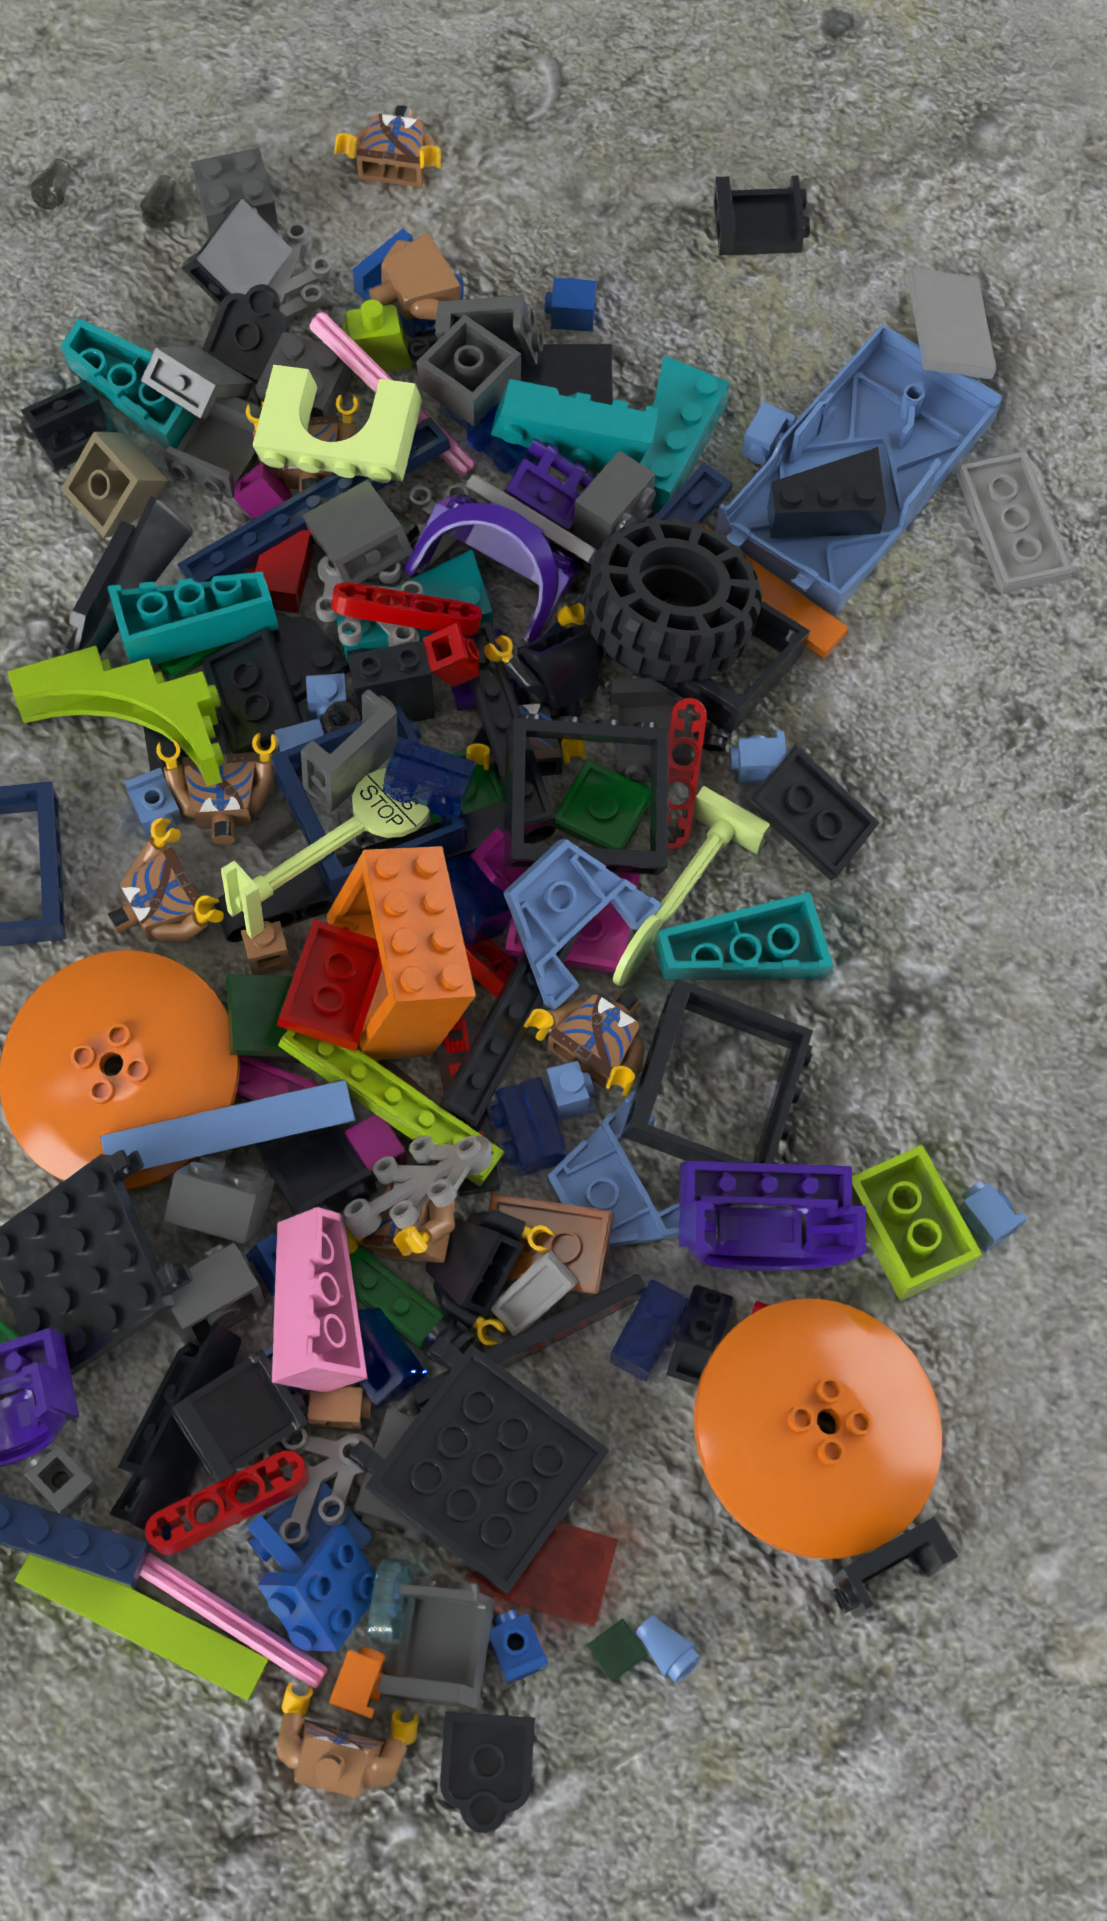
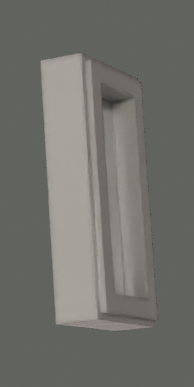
[491,1250,579,1336]

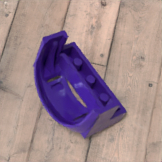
[403,493,583,642]
[679,1161,866,1271]
[0,1328,80,1468]

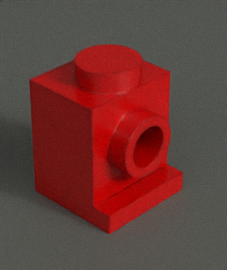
[423,623,480,687]

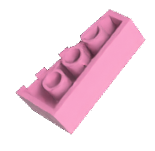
[272,1207,367,1393]

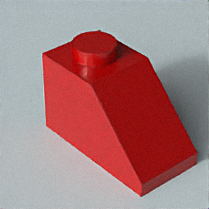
[249,529,314,613]

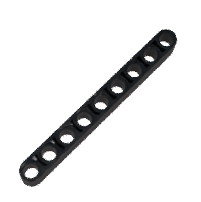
[214,801,556,943]

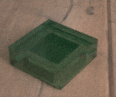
[586,1618,649,1683]

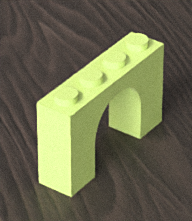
[253,365,422,483]

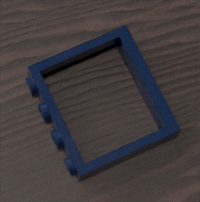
[270,705,469,900]
[0,781,66,946]

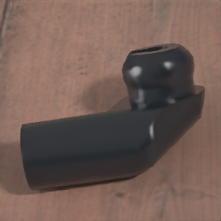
[408,329,438,362]

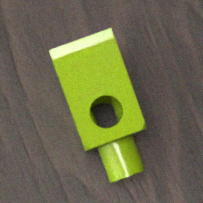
[342,299,412,375]

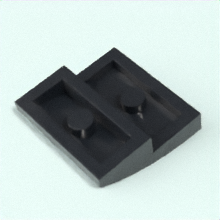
[21,380,118,471]

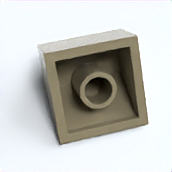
[61,431,168,538]

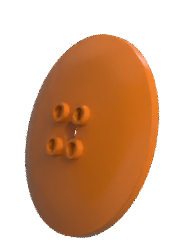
[0,950,240,1191]
[694,1298,942,1560]

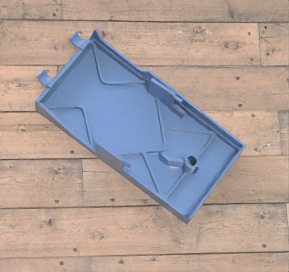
[716,324,1003,616]

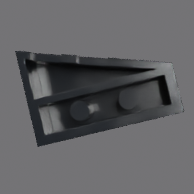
[767,447,887,538]

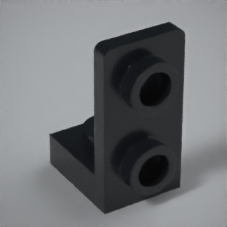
[666,1285,733,1385]

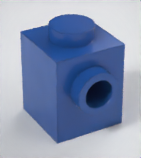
[544,278,596,332]

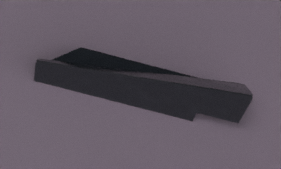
[64,496,193,656]
[110,1323,242,1541]

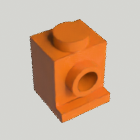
[329,1646,386,1722]

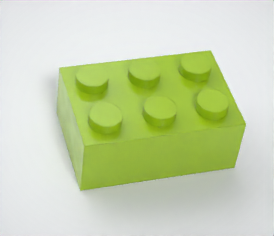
[852,1145,982,1302]

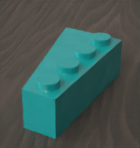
[60,318,196,449]
[640,355,730,513]
[491,379,659,473]
[336,549,493,664]
[107,572,279,666]
[653,892,834,980]

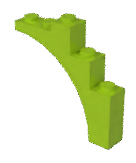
[7,646,225,787]

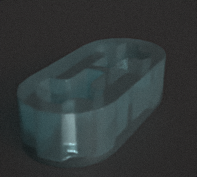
[368,1558,414,1645]

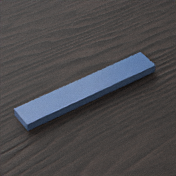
[100,1079,355,1170]

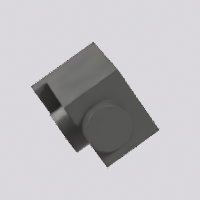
[25,1444,99,1517]

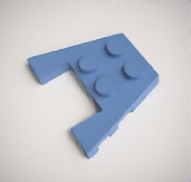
[503,839,662,1010]
[547,1090,680,1248]

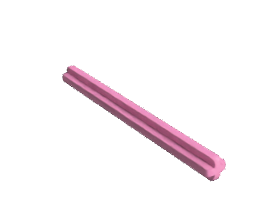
[310,312,476,477]
[111,1530,328,1688]

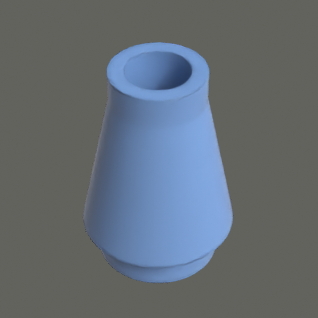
[636,1615,701,1683]

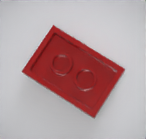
[276,919,383,1051]

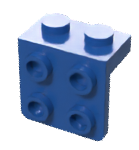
[247,1482,372,1573]
[257,1525,381,1652]

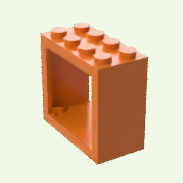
[326,846,476,1060]

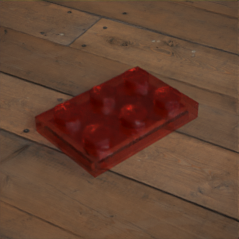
[469,1522,618,1628]

